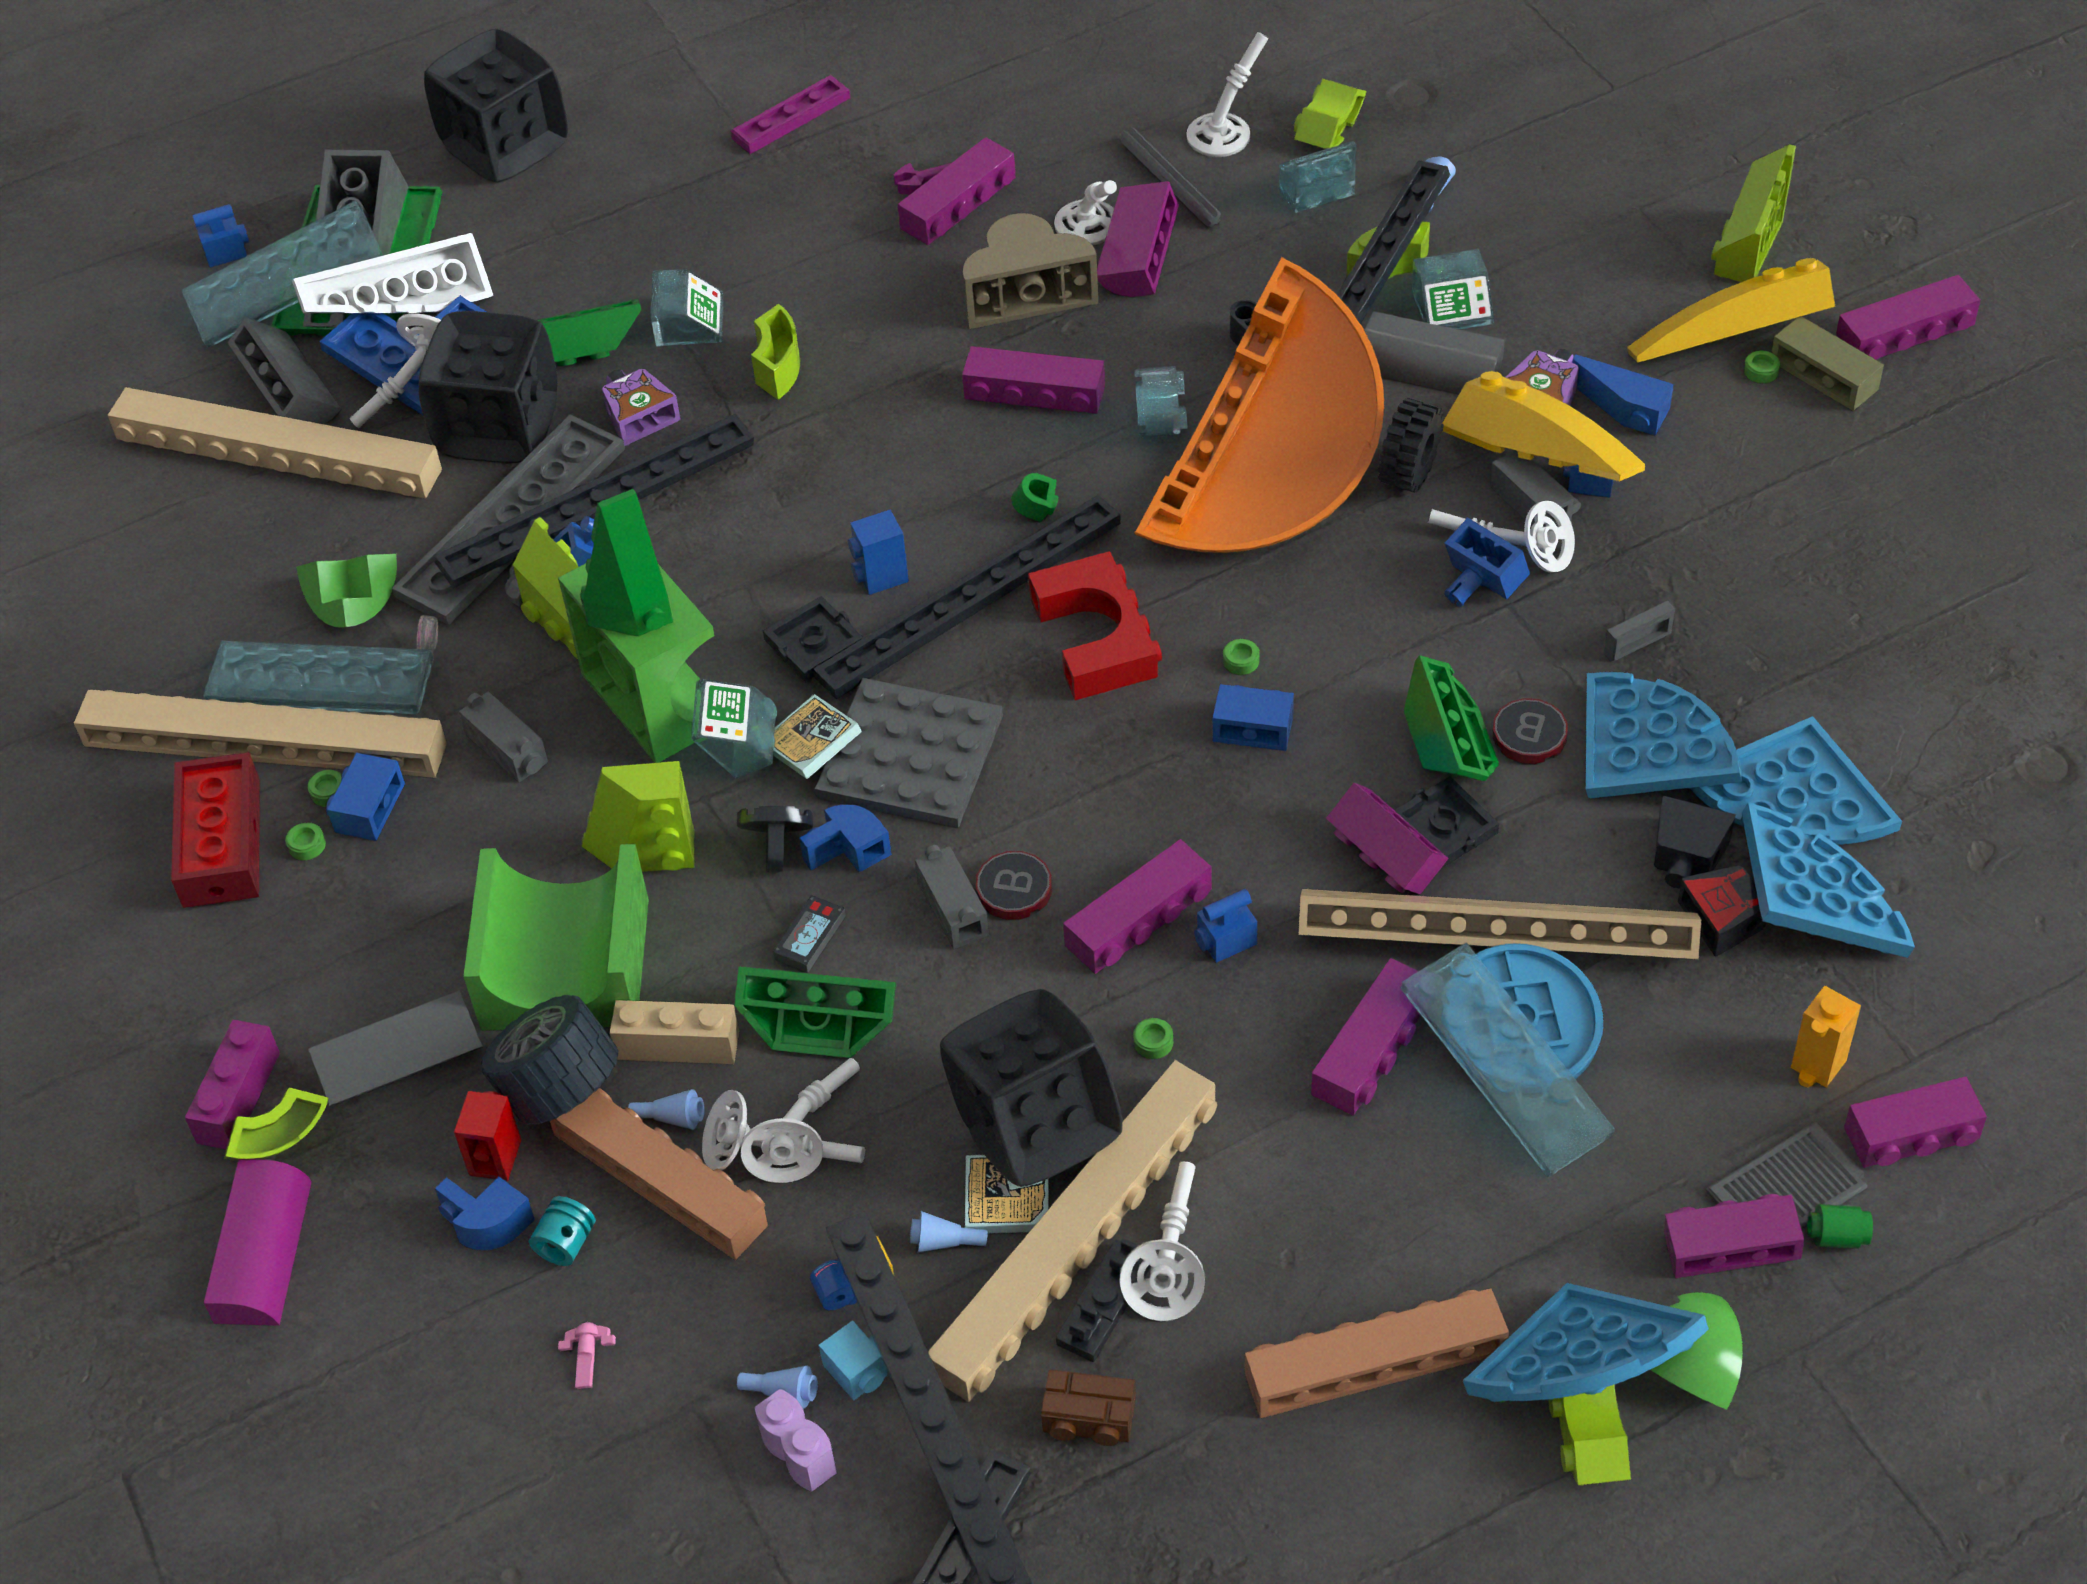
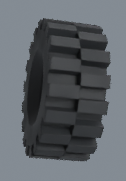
[1378,398,1444,493]

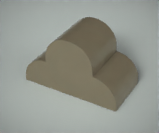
[963,213,1099,329]

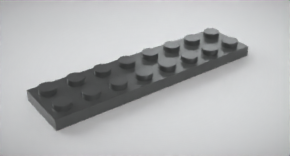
[392,414,625,625]

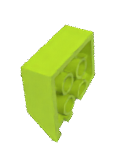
[1711,144,1796,282]
[513,517,579,659]
[582,761,694,872]

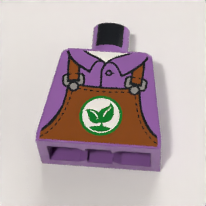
[1505,349,1579,406]
[602,369,681,446]

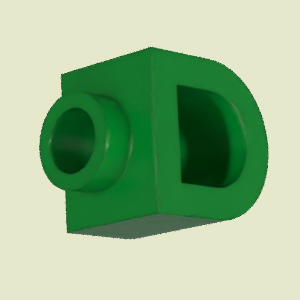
[1011,473,1058,522]

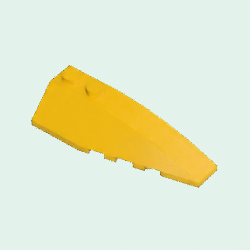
[1627,258,1835,362]
[1442,371,1645,481]

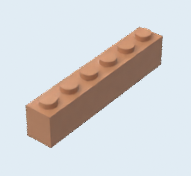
[550,1088,768,1261]
[1245,1288,1509,1418]

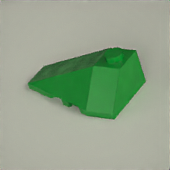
[580,489,673,636]

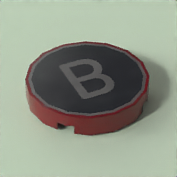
[1492,698,1568,764]
[976,851,1052,920]

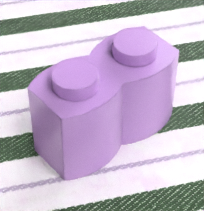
[755,1389,836,1491]

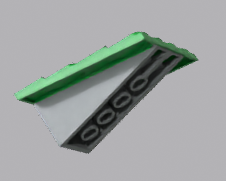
[271,150,442,336]

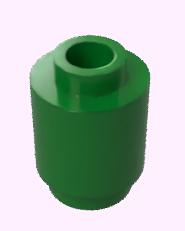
[1807,1204,1873,1249]

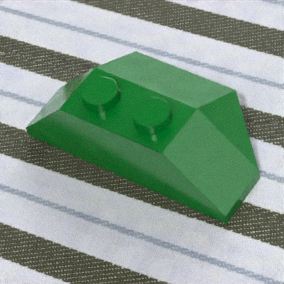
[538,299,641,366]
[1404,655,1499,781]
[734,966,896,1058]

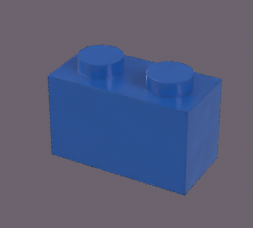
[847,509,909,595]
[1213,684,1294,751]
[326,753,405,841]

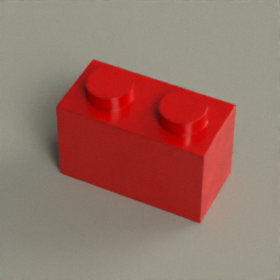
[454,1091,521,1181]

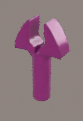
[894,163,951,195]

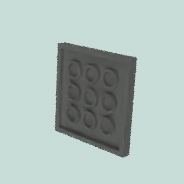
[815,678,1003,828]

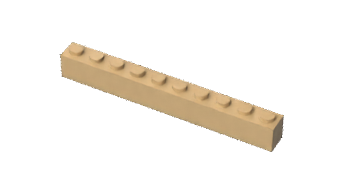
[107,387,442,499]
[74,690,447,778]
[1298,889,1701,959]
[928,1060,1217,1402]

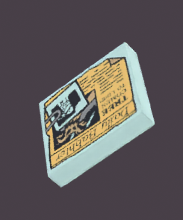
[760,694,862,779]
[965,1155,1049,1233]

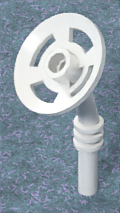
[1187,32,1269,157]
[1054,180,1117,246]
[350,313,440,428]
[1428,501,1575,573]
[741,1058,860,1183]
[702,1090,865,1170]
[1120,1162,1205,1321]

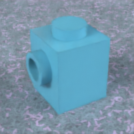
[819,1320,888,1400]

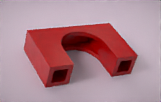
[1028,551,1162,700]

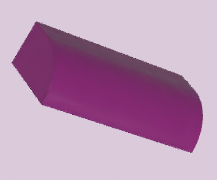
[1097,181,1179,297]
[204,1159,312,1326]

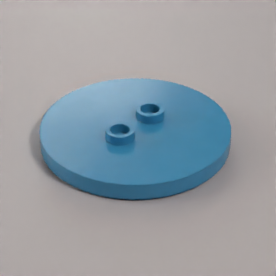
[1441,943,1603,1095]

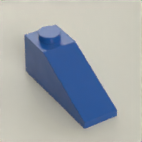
[1572,354,1673,436]

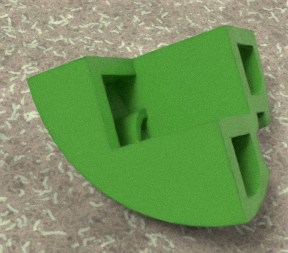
[296,554,397,628]
[1650,1293,1742,1410]

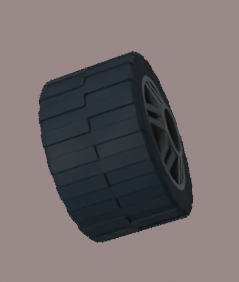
[481,995,618,1125]

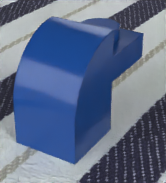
[799,804,892,872]
[435,1177,535,1250]

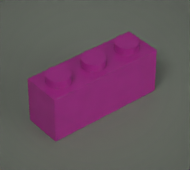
[1326,783,1449,894]
[185,1019,280,1150]
[1844,1076,1987,1168]
[1664,1194,1804,1278]

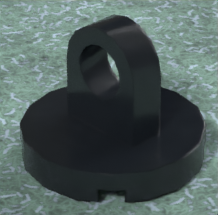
[737,806,813,872]

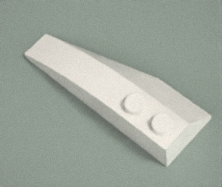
[292,233,493,313]

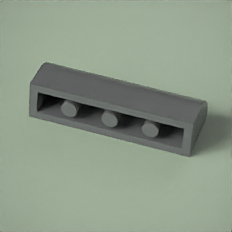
[1365,311,1505,395]
[228,317,341,424]
[308,990,482,1107]

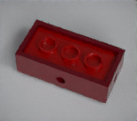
[171,752,260,908]

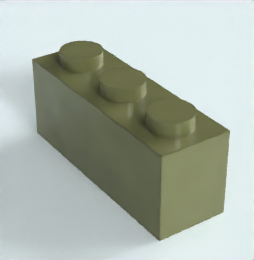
[1772,316,1884,411]

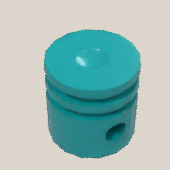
[528,1196,596,1266]

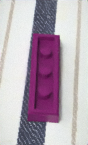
[730,75,850,154]

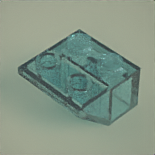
[1279,141,1356,213]

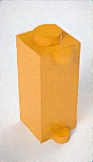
[1791,985,1861,1088]

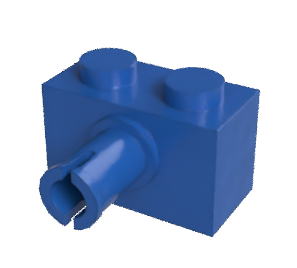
[1444,517,1530,607]

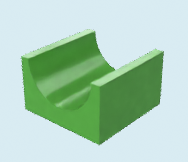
[558,563,715,763]
[463,844,649,1031]

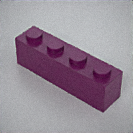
[897,137,1016,245]
[1835,275,1981,360]
[962,346,1105,414]
[1063,839,1212,974]
[1311,958,1435,1116]

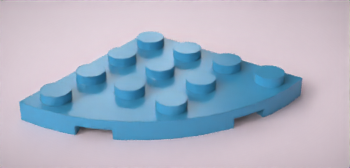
[1586,672,1742,799]
[1690,716,1902,845]
[1742,802,1915,958]
[1463,1283,1709,1402]

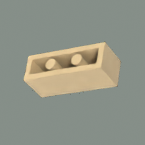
[610,1000,739,1064]

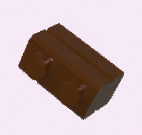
[1041,1369,1136,1446]

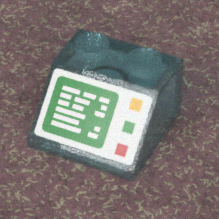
[1412,249,1494,329]
[651,269,724,346]
[691,679,777,779]

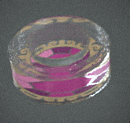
[417,615,438,652]

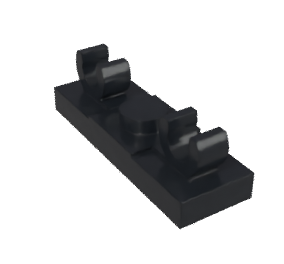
[1056,1238,1151,1362]

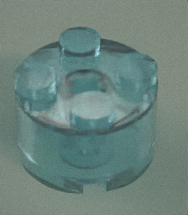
[1134,365,1187,438]

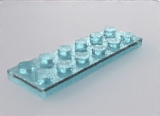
[182,201,383,348]
[203,641,434,714]
[1400,942,1615,1177]

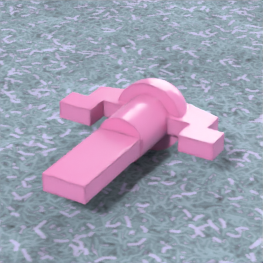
[558,1322,616,1389]

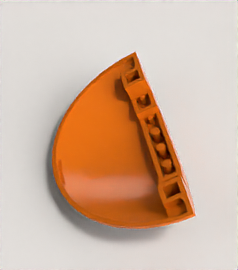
[1135,257,1384,553]

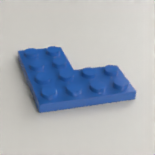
[320,295,486,415]

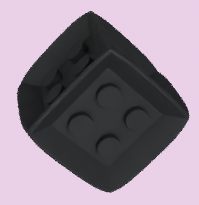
[424,28,568,182]
[419,311,558,463]
[940,989,1123,1187]

